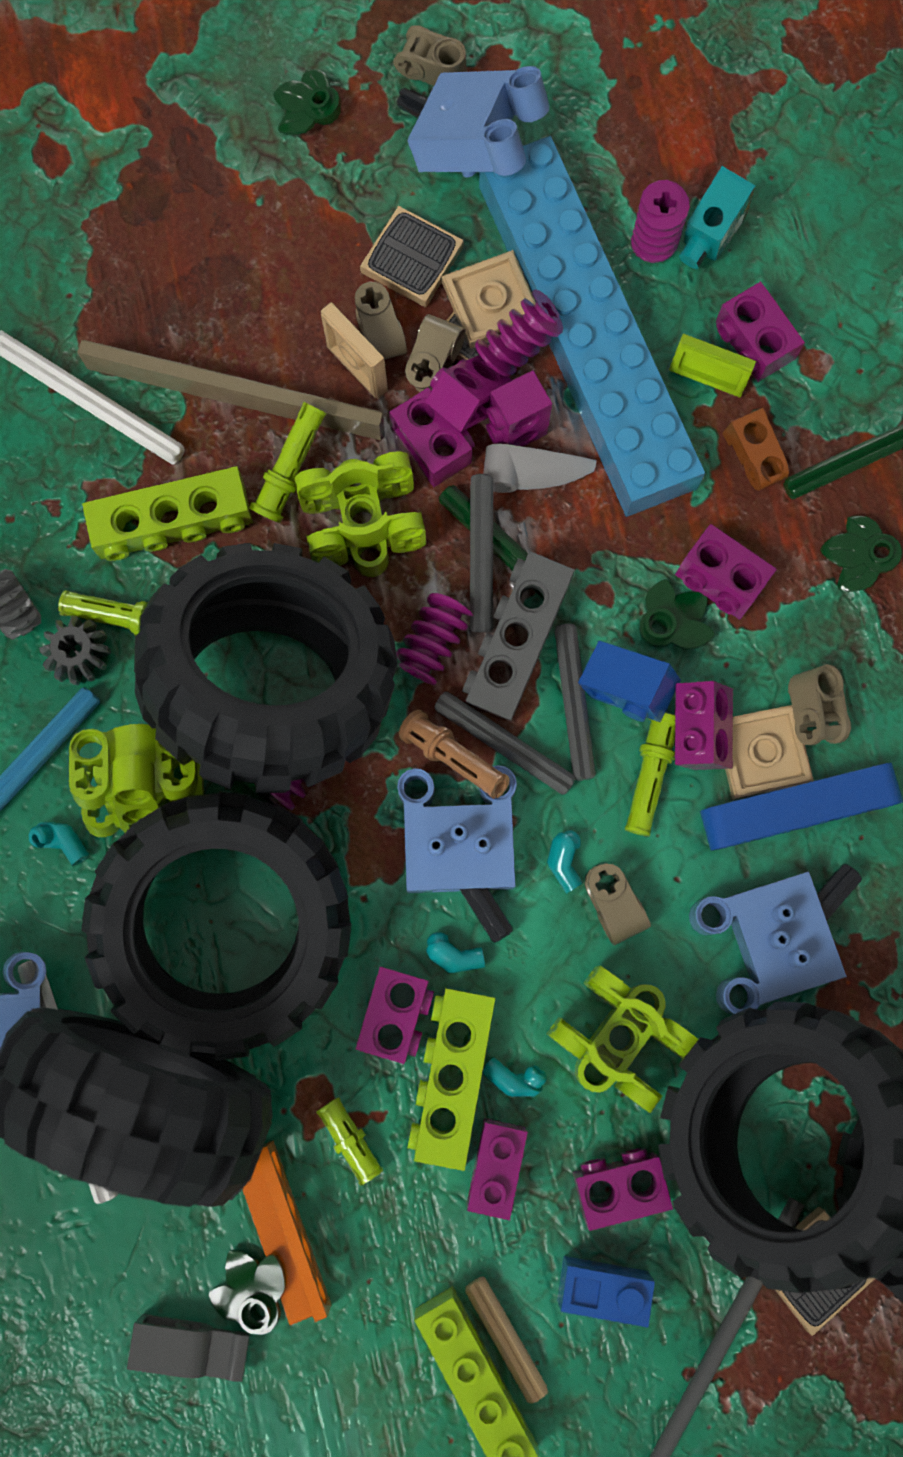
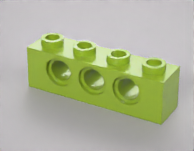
[82,466,253,561]
[407,988,495,1171]
[414,1286,540,1457]

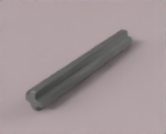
[470,474,493,633]
[555,624,596,781]
[435,691,576,795]

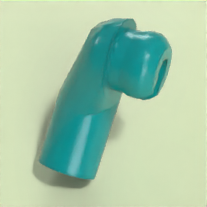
[28,822,90,866]
[547,830,583,894]
[426,932,485,973]
[482,1058,547,1097]

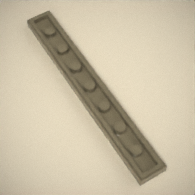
[77,340,385,441]

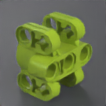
[294,451,426,577]
[69,724,204,837]
[546,966,699,1114]

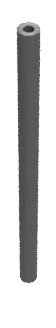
[650,1197,805,1457]

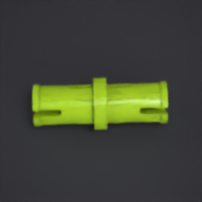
[316,1097,384,1186]

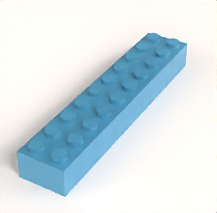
[479,136,705,517]

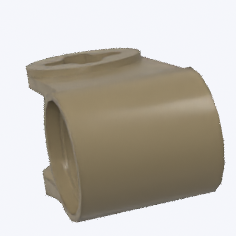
[393,25,467,85]
[355,282,407,360]
[405,314,466,392]
[788,664,851,745]
[584,863,651,946]

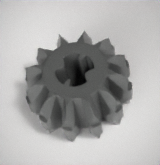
[0,569,41,640]
[39,616,111,685]

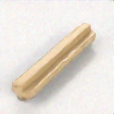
[466,1276,548,1404]

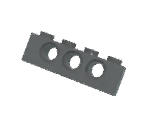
[462,551,575,722]

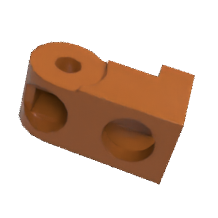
[722,408,789,491]

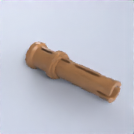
[399,710,510,799]

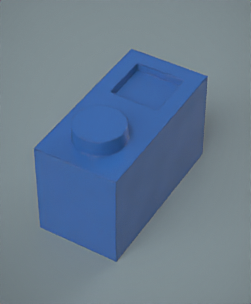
[578,641,681,722]
[557,1256,655,1328]

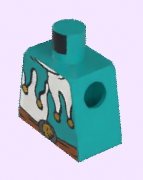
[679,166,755,269]

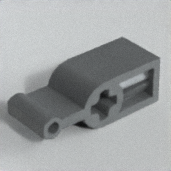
[127,1314,250,1382]

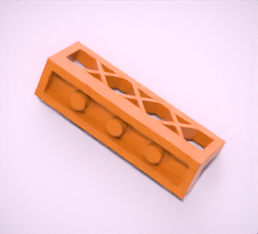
[242,1140,332,1325]

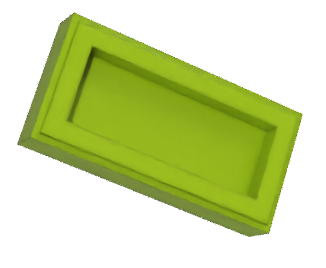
[669,334,756,398]

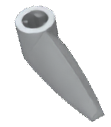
[483,444,596,493]

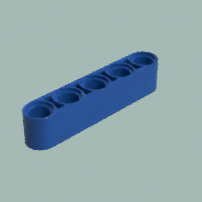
[700,763,903,851]

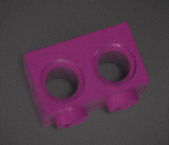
[716,281,805,382]
[425,355,512,432]
[486,370,552,447]
[389,387,474,488]
[675,524,777,620]
[675,681,733,770]
[355,967,434,1064]
[467,1118,528,1221]
[572,1148,673,1231]

